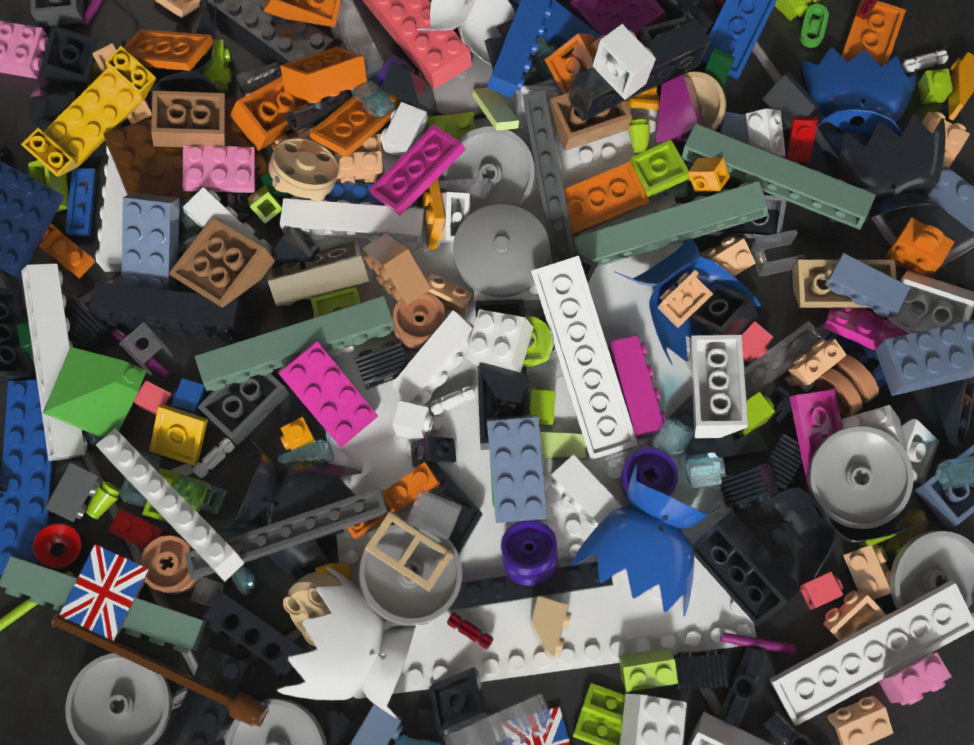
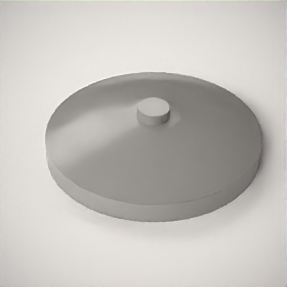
[418,36,501,119]
[443,127,536,215]
[453,204,550,297]
[808,426,913,529]
[359,522,462,626]
[890,530,974,619]
[65,653,172,745]
[225,698,326,745]

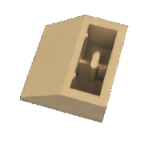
[530,596,571,659]

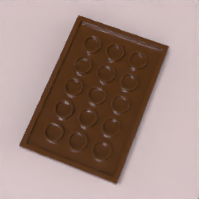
[103,95,269,202]

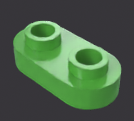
[800,4,829,48]

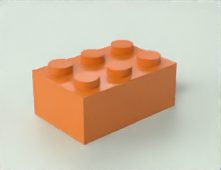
[280,47,367,103]

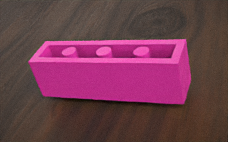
[608,335,667,439]

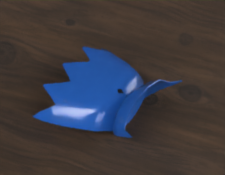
[802,48,916,137]
[614,239,761,365]
[571,465,721,617]

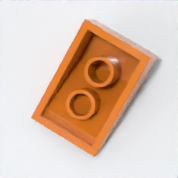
[263,0,341,27]
[230,76,308,151]

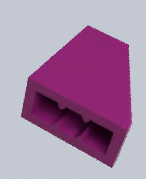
[656,74,706,145]

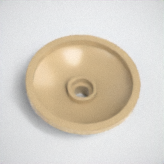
[682,72,726,142]

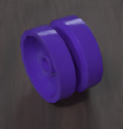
[620,449,678,500]
[501,520,558,586]

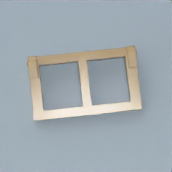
[365,511,454,592]

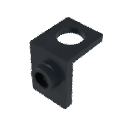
[218,192,256,215]
[410,436,457,467]

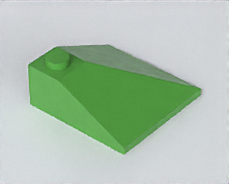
[43,347,146,438]

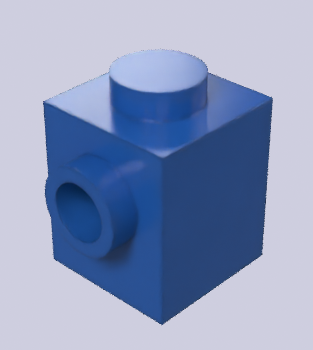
[171,378,210,416]

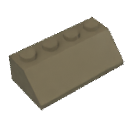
[267,238,369,306]

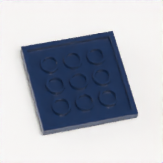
[0,161,65,279]

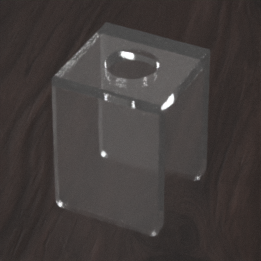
[751,230,805,277]
[120,322,173,376]
[406,490,462,540]

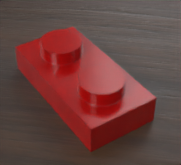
[786,116,818,162]
[108,509,166,549]

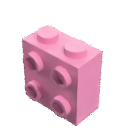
[0,21,48,79]
[878,653,951,705]

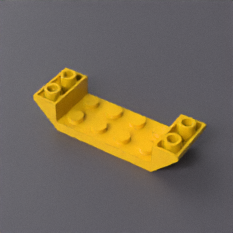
[21,46,156,177]

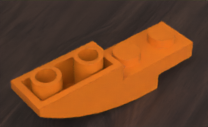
[39,223,96,278]
[347,462,440,540]

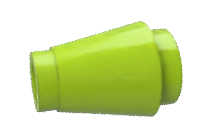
[628,119,651,155]
[85,481,120,519]

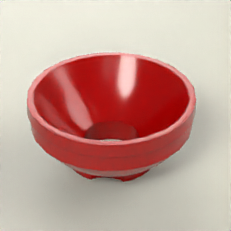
[33,524,81,569]

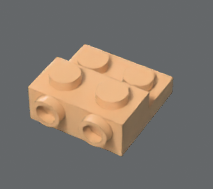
[922,112,970,168]
[335,134,384,183]
[784,339,846,386]
[823,589,886,641]

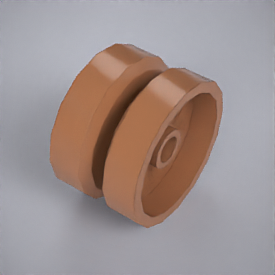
[393,292,446,352]
[815,354,879,417]
[140,536,200,595]

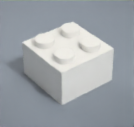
[593,24,656,100]
[465,309,534,373]
[620,694,687,745]

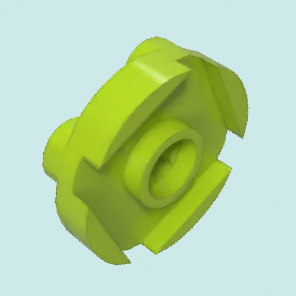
[523,317,554,367]

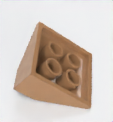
[169,217,275,308]

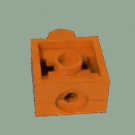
[545,33,607,94]
[885,218,955,278]

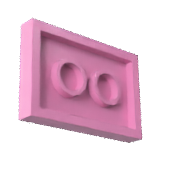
[182,145,254,193]

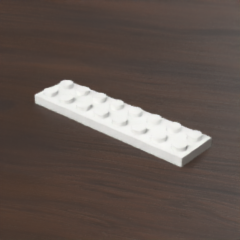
[531,256,638,460]
[770,581,974,726]

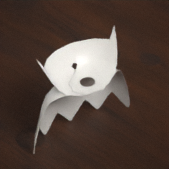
[417,0,516,66]
[278,567,432,719]

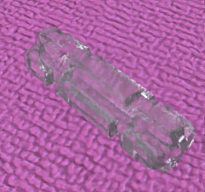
[604,439,652,467]

